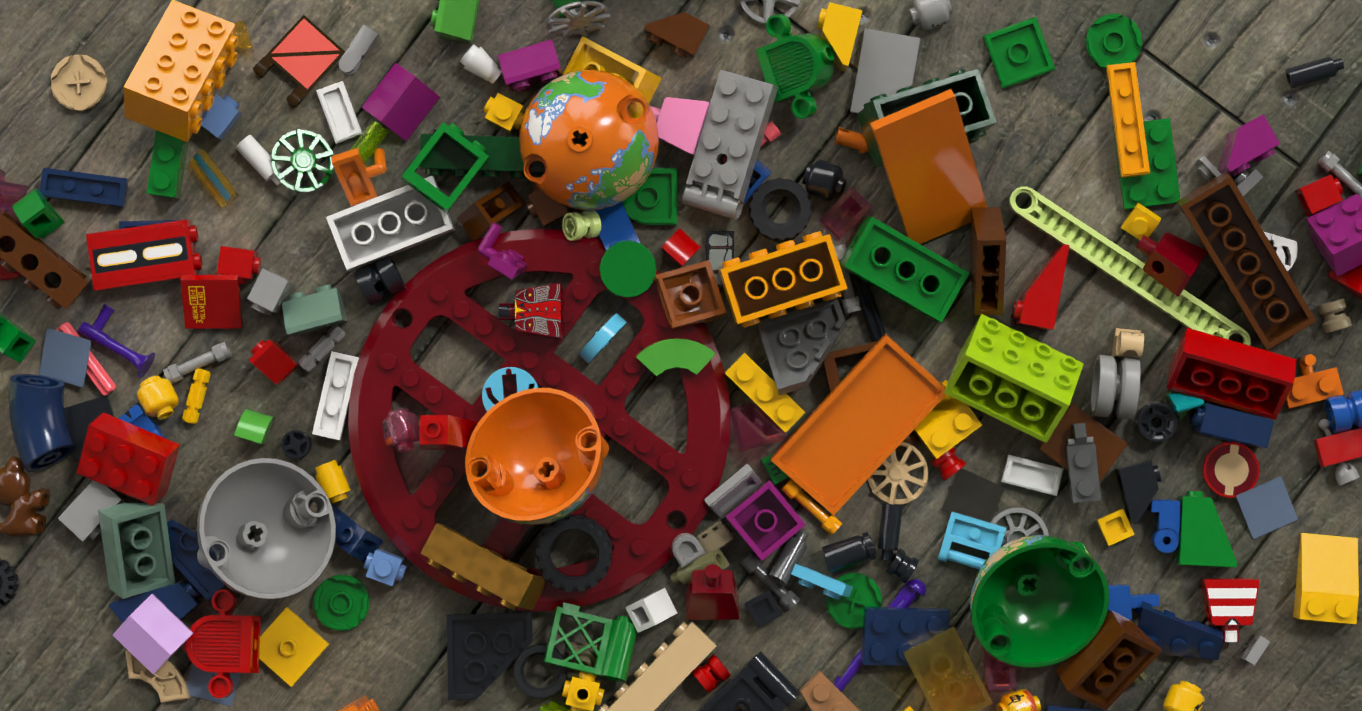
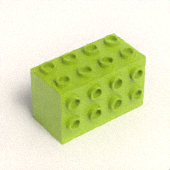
[944,314,1084,443]

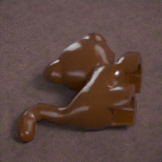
[0,456,50,538]

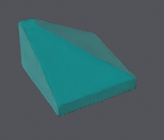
[1168,393,1205,413]

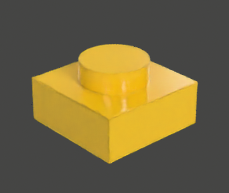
[1121,203,1161,240]
[1096,509,1135,546]

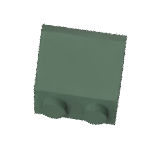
[282,284,348,336]

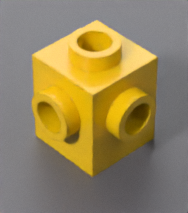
[562,672,605,711]

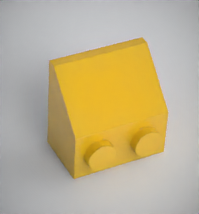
[816,2,862,72]
[913,380,982,459]

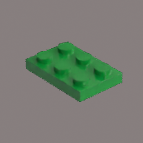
[1112,118,1180,210]

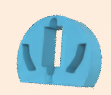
[578,313,627,364]
[482,367,539,411]

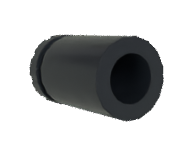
[822,532,876,574]

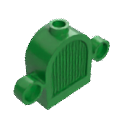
[755,14,835,119]

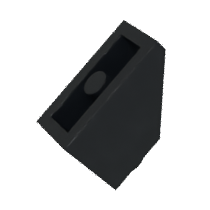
[1115,461,1161,524]

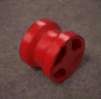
[930,447,966,481]

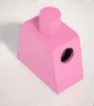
[650,97,710,156]

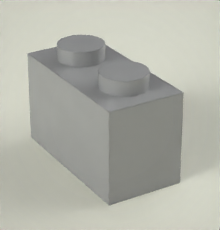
[247,268,295,316]
[58,481,126,541]

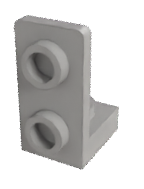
[1196,156,1263,196]

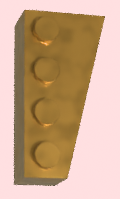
[421,523,548,610]

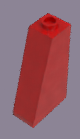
[420,415,477,451]

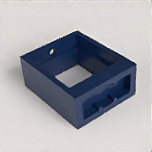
[1189,404,1274,448]

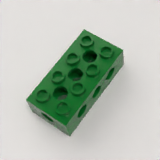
[839,217,969,322]

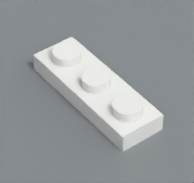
[312,351,359,440]

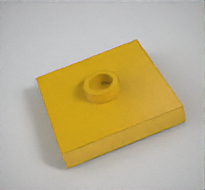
[259,606,330,687]

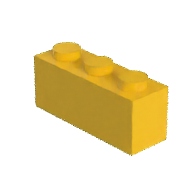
[725,353,805,433]

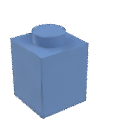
[201,94,242,140]

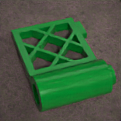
[543,602,637,682]

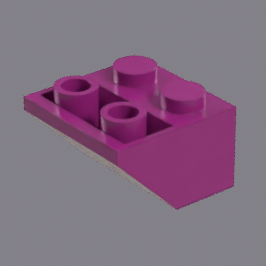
[498,39,563,93]
[1218,114,1280,177]

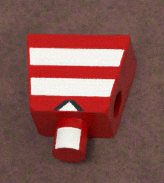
[1201,578,1259,642]

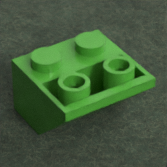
[431,0,480,44]

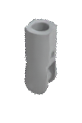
[339,24,380,75]

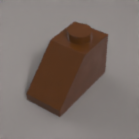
[457,182,525,241]

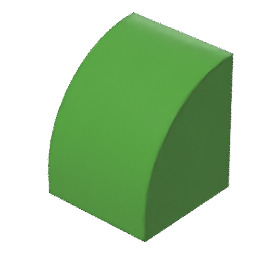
[234,408,274,444]

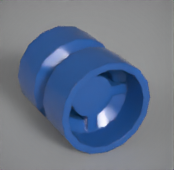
[1325,389,1362,434]

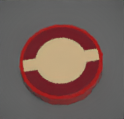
[1202,442,1260,498]

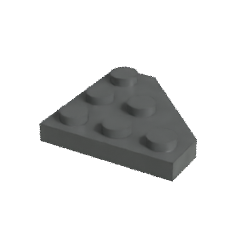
[757,298,846,395]

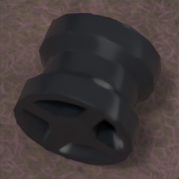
[281,430,312,459]
[886,548,920,584]

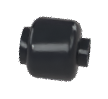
[803,160,847,201]

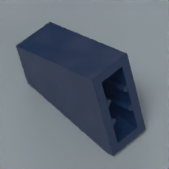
[109,582,201,622]

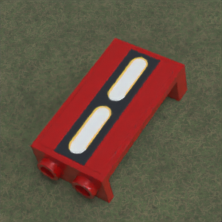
[86,219,203,292]

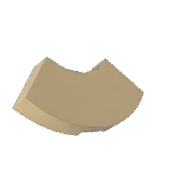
[125,650,191,702]

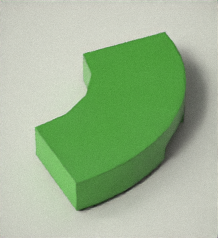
[635,339,716,376]

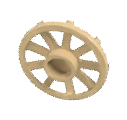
[868,442,928,505]

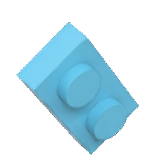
[791,564,853,600]

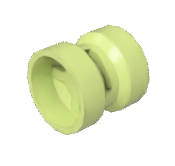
[562,210,601,241]

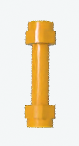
[781,479,842,535]

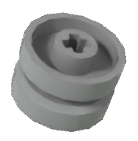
[1091,355,1141,420]

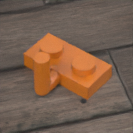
[331,148,387,206]
[1285,354,1344,408]

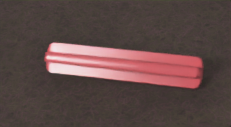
[56,322,116,396]

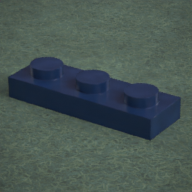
[40,168,129,207]

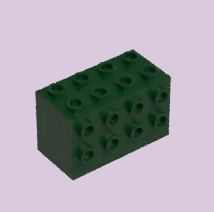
[857,69,997,168]

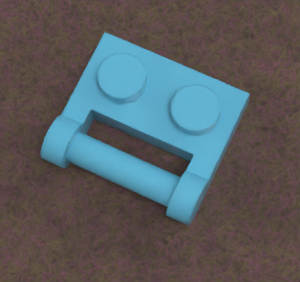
[938,511,1007,570]

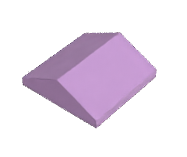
[113,594,193,675]

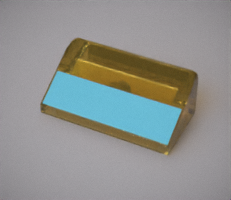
[189,149,239,207]

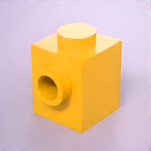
[483,93,524,134]

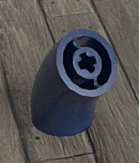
[9,374,75,472]

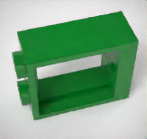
[401,122,489,214]

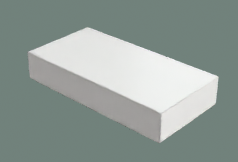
[316,81,363,144]
[1001,455,1063,496]

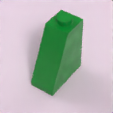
[1176,491,1237,567]

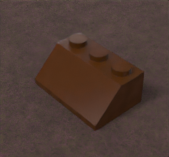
[1056,610,1162,710]

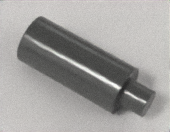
[768,531,808,586]

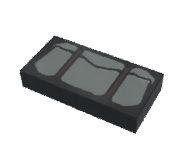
[706,231,734,288]

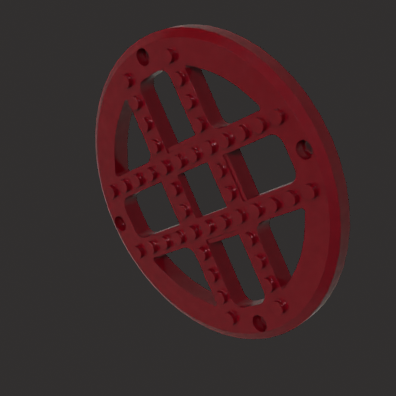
[348,229,731,611]

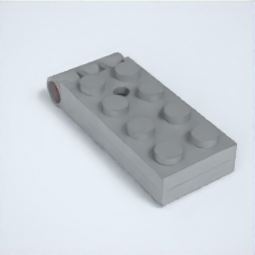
[683,70,778,220]

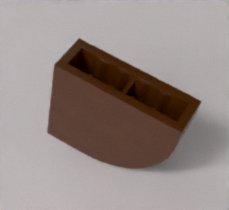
[970,207,1006,315]

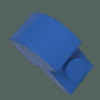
[1108,584,1160,620]

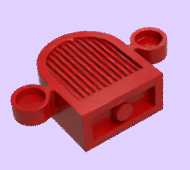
[182,589,261,698]

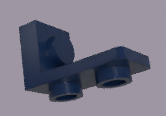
[330,503,383,563]

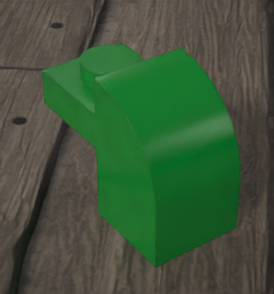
[12,188,65,239]
[0,313,37,363]

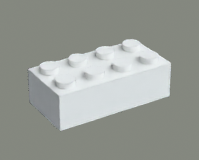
[326,176,455,272]

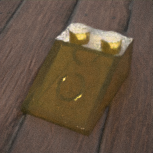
[903,626,993,711]

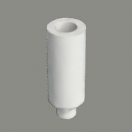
[236,135,286,186]

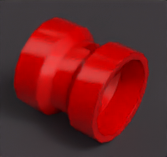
[692,653,731,693]

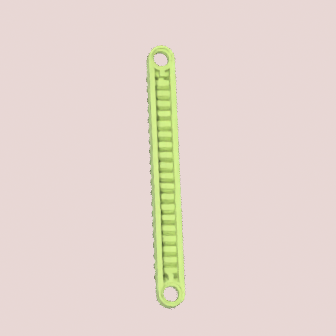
[1009,187,1251,346]

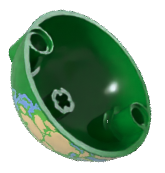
[970,535,1109,667]

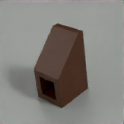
[644,12,710,59]

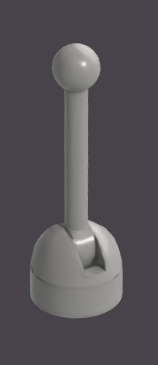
[1318,419,1360,486]

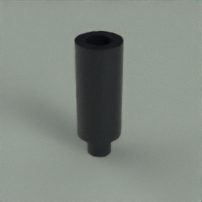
[1286,56,1344,89]
[877,503,903,561]

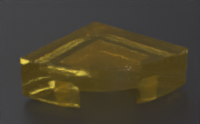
[234,20,253,49]

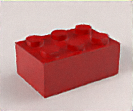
[77,412,180,506]

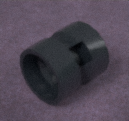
[354,256,406,306]

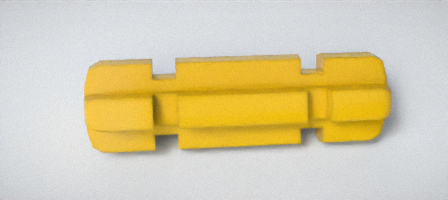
[182,368,211,424]

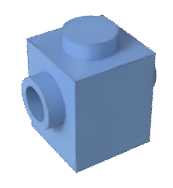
[364,548,407,586]

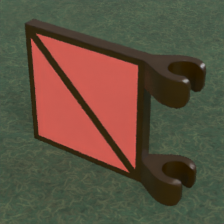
[253,15,345,108]

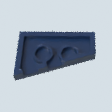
[167,519,226,601]
[1137,601,1223,660]

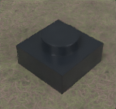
[744,589,783,628]

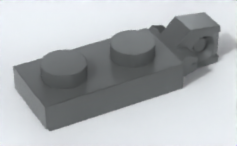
[1066,423,1101,503]

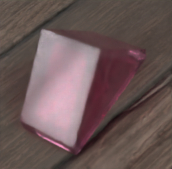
[820,187,872,240]
[730,403,787,451]

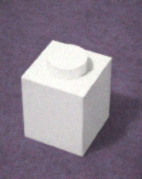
[625,588,677,633]

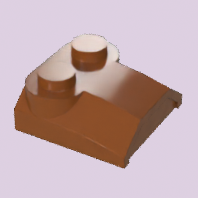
[655,260,727,329]

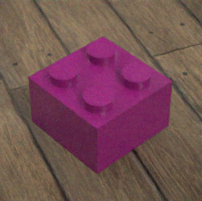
[1306,194,1362,276]
[725,480,806,561]

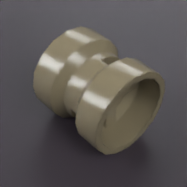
[1316,298,1352,333]

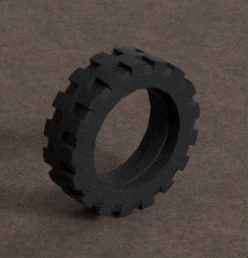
[536,514,612,592]

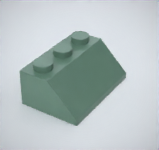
[98,503,175,599]

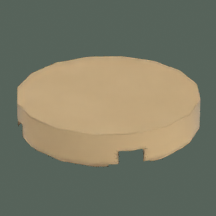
[51,55,108,111]

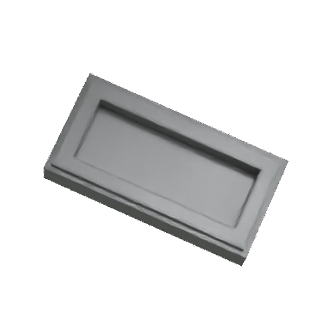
[704,464,762,517]

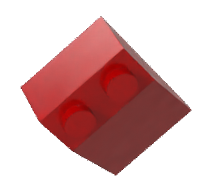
[1011,244,1070,331]

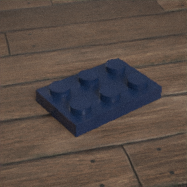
[861,607,950,666]

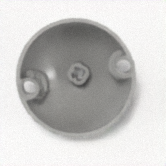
[197,458,336,599]

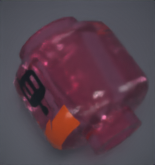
[381,408,420,452]

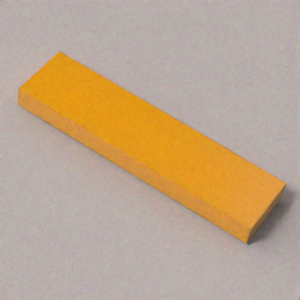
[1106,62,1150,178]

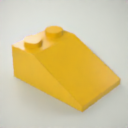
[563,36,662,121]
[1293,533,1359,624]

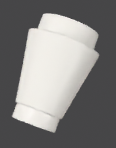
[459,44,502,84]

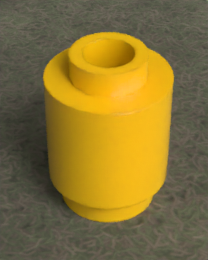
[315,460,351,504]

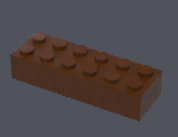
[1176,172,1316,350]

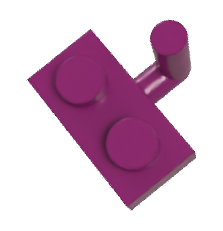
[478,222,528,279]

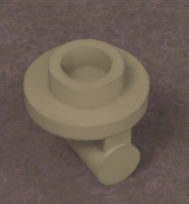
[568,642,598,667]

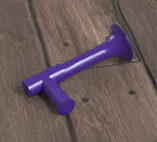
[78,304,155,378]

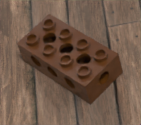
[0,209,91,309]

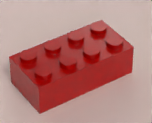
[1166,328,1297,420]

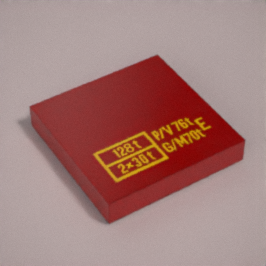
[180,275,243,329]

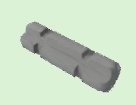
[299,324,345,372]

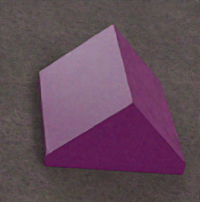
[361,63,441,142]

